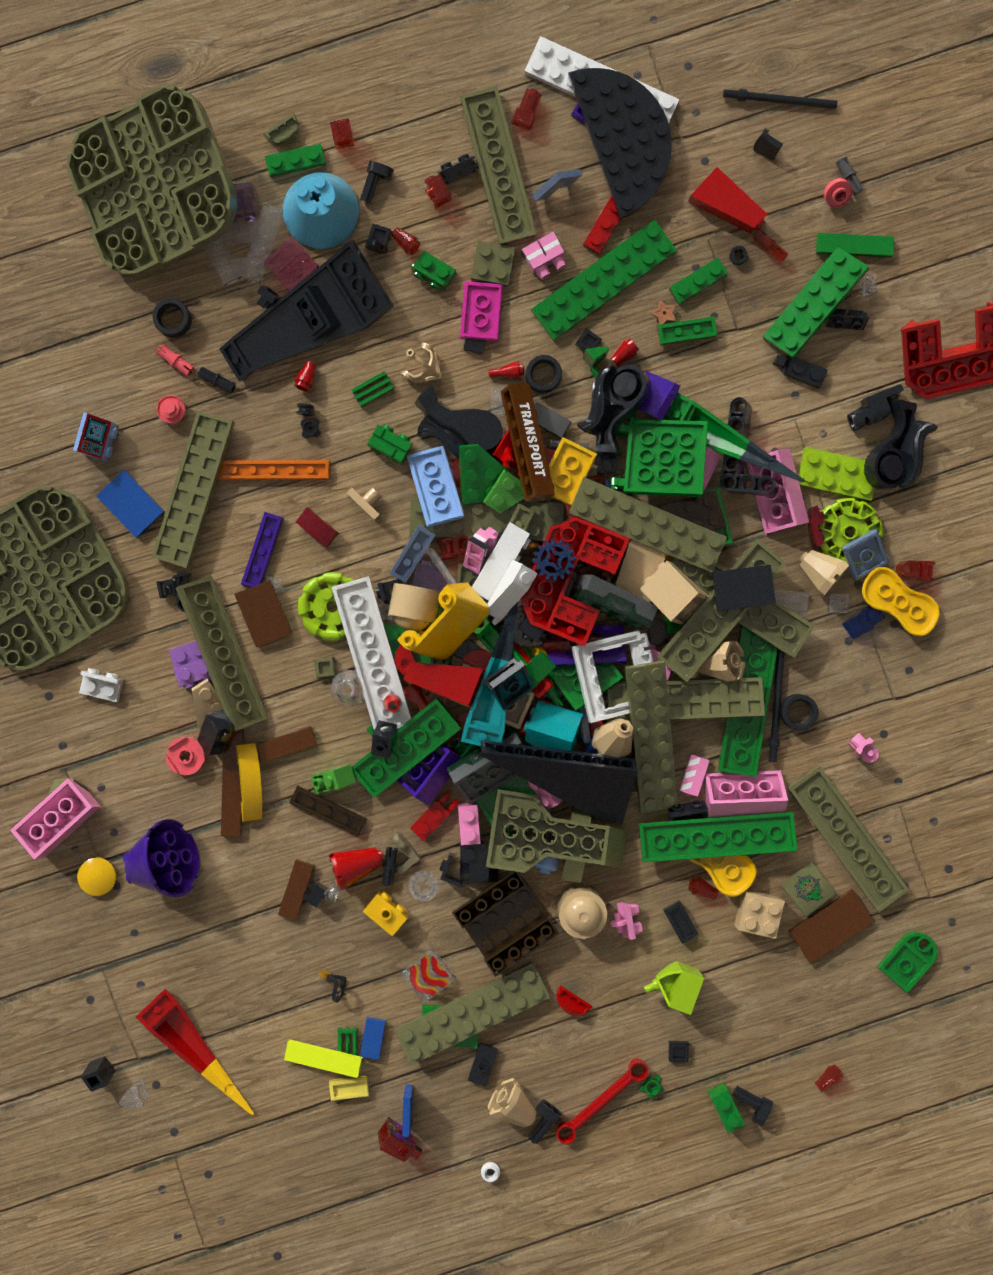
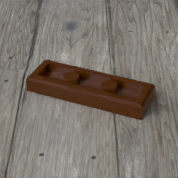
[256,727,317,763]
[278,859,314,920]

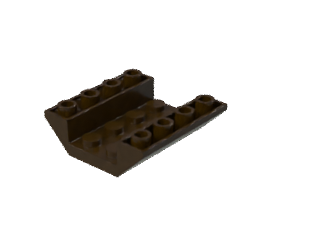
[452,872,559,977]

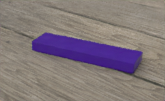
[241,512,284,588]

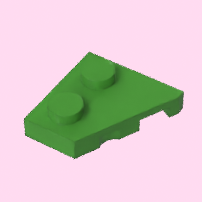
[483,470,524,513]

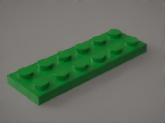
[763,247,869,360]
[352,697,462,798]

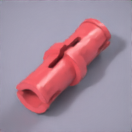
[156,344,195,377]

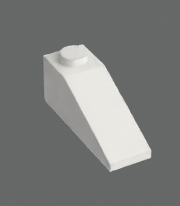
[487,560,538,620]

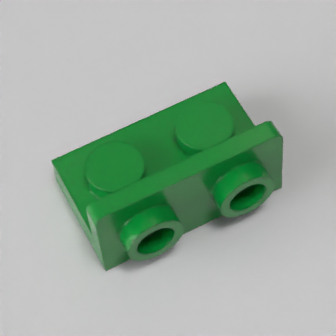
[411,250,456,291]

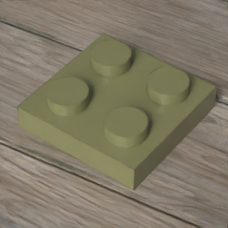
[471,241,515,287]

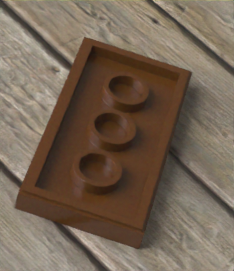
[788,889,874,964]

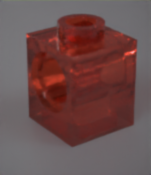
[330,118,355,149]

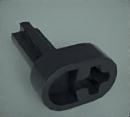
[360,161,394,204]
[732,1086,773,1126]
[528,1099,563,1144]

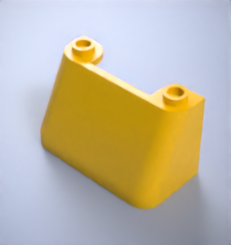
[397,582,489,661]

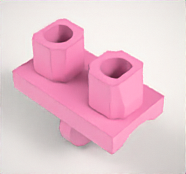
[849,733,879,763]
[610,902,643,940]

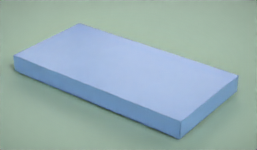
[407,446,464,528]

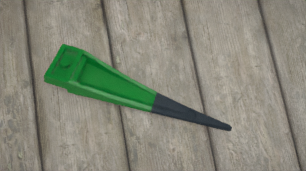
[663,393,805,482]

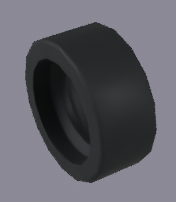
[152,299,192,338]
[525,355,562,394]
[780,694,819,731]

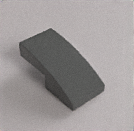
[534,402,572,439]

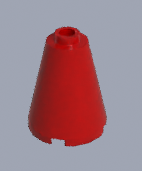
[328,847,384,891]

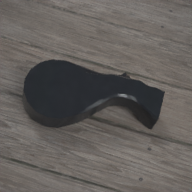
[577,365,652,456]
[415,384,503,459]
[864,400,938,489]

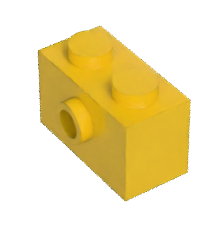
[363,891,408,936]

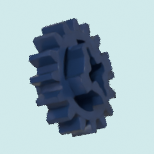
[533,539,576,582]

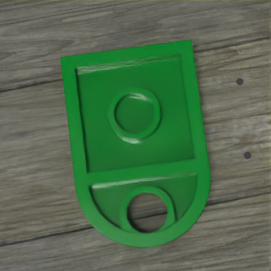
[877,931,937,993]

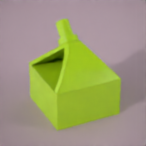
[644,961,704,1015]

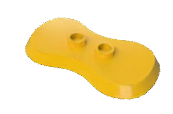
[862,567,940,637]
[688,855,756,897]

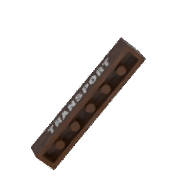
[500,384,555,502]

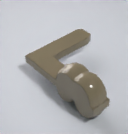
[392,832,420,874]

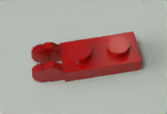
[410,791,459,841]

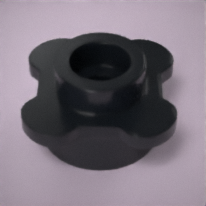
[300,418,321,439]

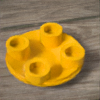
[77,857,117,896]

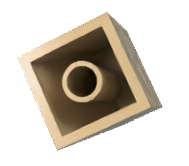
[640,561,708,625]

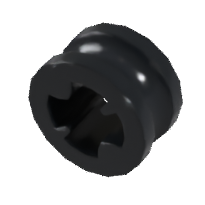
[729,246,747,265]
[296,403,314,416]

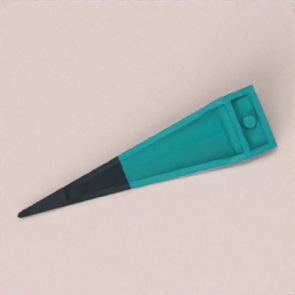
[461,602,518,746]

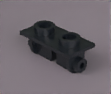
[437,153,478,185]
[826,309,869,330]
[667,800,708,821]

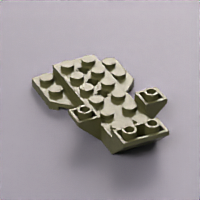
[486,789,626,883]

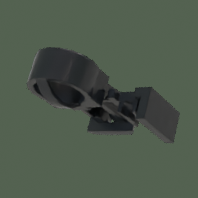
[156,573,191,612]

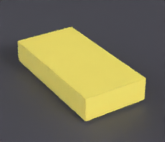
[329,1075,370,1101]

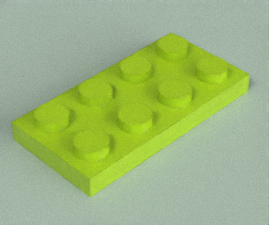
[798,447,874,501]

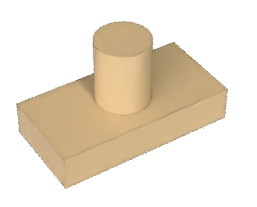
[347,487,381,521]

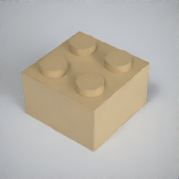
[734,890,785,939]

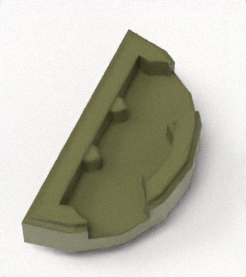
[262,112,298,144]

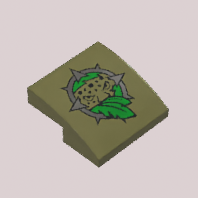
[781,862,836,917]

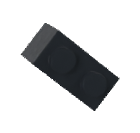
[197,710,235,756]

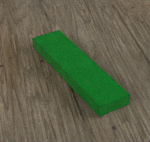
[816,233,894,257]

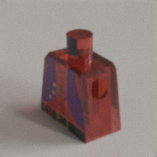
[378,1117,422,1162]

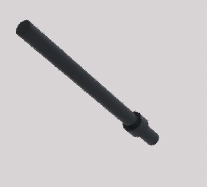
[723,89,838,109]
[768,649,785,762]

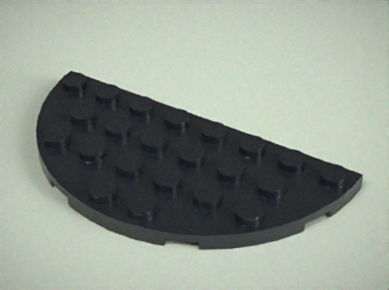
[568,68,672,220]

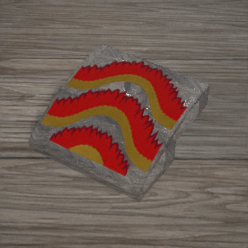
[400,948,456,1003]

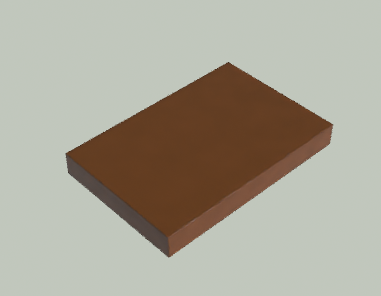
[234,580,292,647]

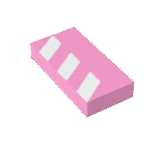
[679,754,710,797]

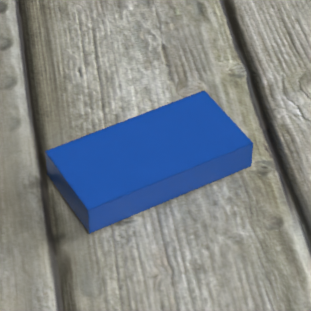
[360,1017,386,1060]

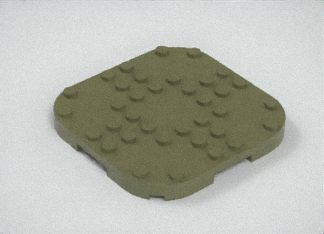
[67,86,237,276]
[0,487,129,670]

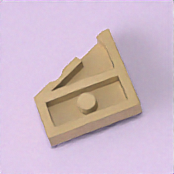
[192,678,223,729]

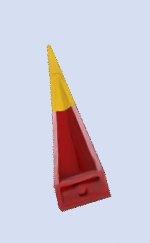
[135,989,254,1115]

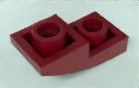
[808,505,825,548]
[296,507,339,548]

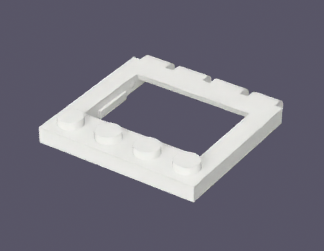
[571,631,653,723]

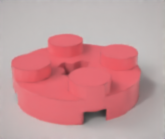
[166,737,206,775]

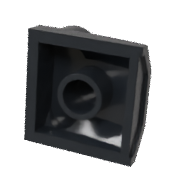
[460,842,498,882]

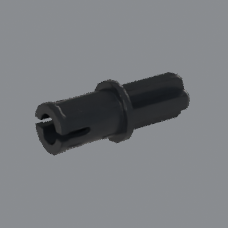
[198,367,236,394]
[382,847,398,886]

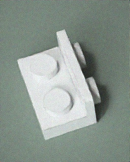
[79,668,124,702]

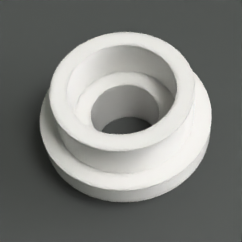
[481,1162,500,1182]

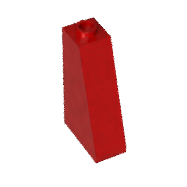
[688,167,767,234]
[403,662,485,706]

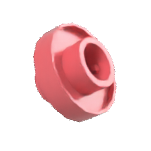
[823,178,853,208]
[157,395,186,424]

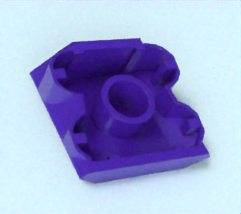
[639,371,681,420]

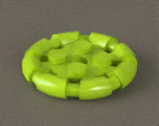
[818,498,884,564]
[298,572,354,641]

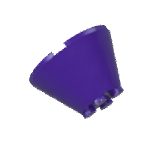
[123,819,200,898]

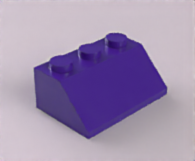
[397,743,463,805]

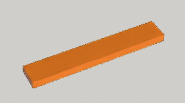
[217,460,330,480]

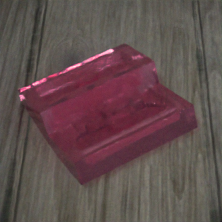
[263,236,319,291]

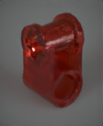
[437,535,471,561]
[896,560,936,582]

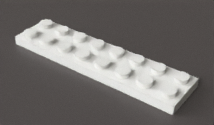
[524,36,679,124]
[331,576,411,732]

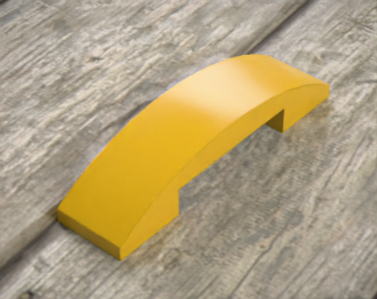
[236,743,262,822]

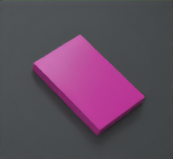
[460,281,503,342]

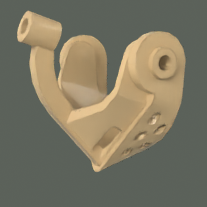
[401,342,442,385]

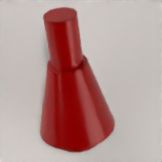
[488,360,524,380]

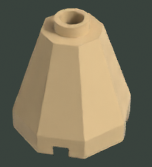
[799,550,849,598]
[698,641,745,681]
[592,719,633,758]
[488,1078,536,1127]

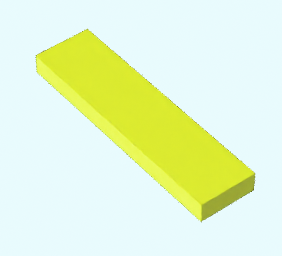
[284,1039,363,1078]

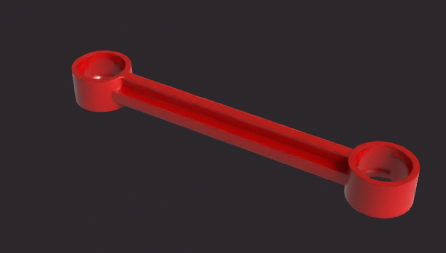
[556,1058,648,1144]

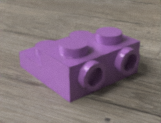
[169,641,211,689]

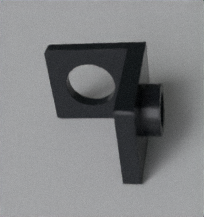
[376,579,403,602]
[371,720,397,758]
[439,852,463,887]

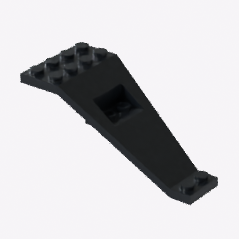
[219,240,394,382]

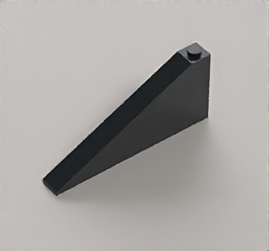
[481,740,638,824]

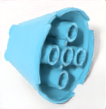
[283,172,359,250]

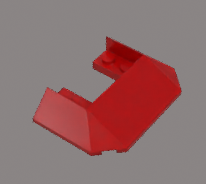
[901,302,993,399]
[520,517,630,647]

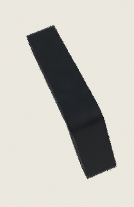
[720,397,779,496]

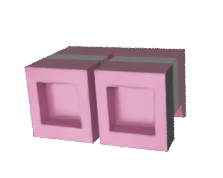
[521,231,566,280]
[463,527,498,575]

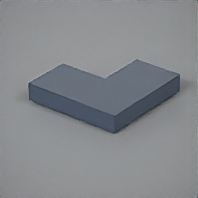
[532,169,583,201]

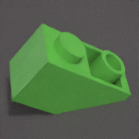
[311,764,356,794]

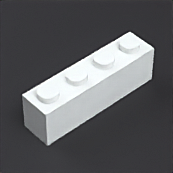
[472,522,531,601]

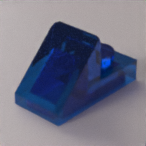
[842,605,885,639]

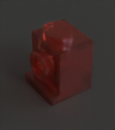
[425,174,451,210]

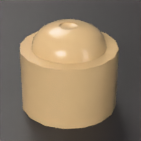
[388,583,440,631]
[557,885,607,939]

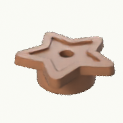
[651,301,675,325]

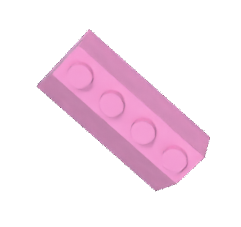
[746,448,809,534]
[705,770,788,818]
[10,778,101,860]

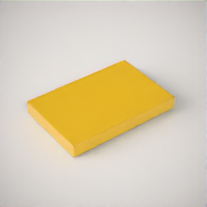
[549,437,597,506]

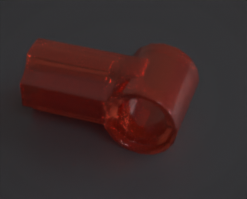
[511,88,542,131]

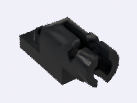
[847,383,904,431]

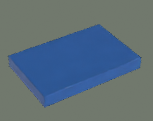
[96,470,165,538]

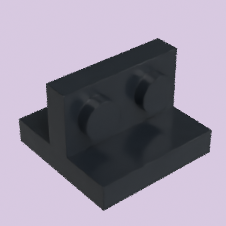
[483,659,535,710]

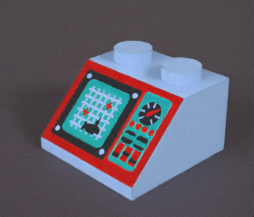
[73,413,118,462]

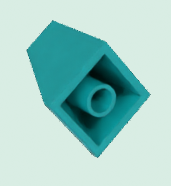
[523,700,583,751]

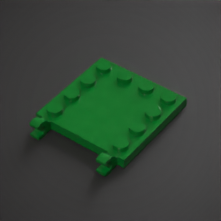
[611,419,708,497]

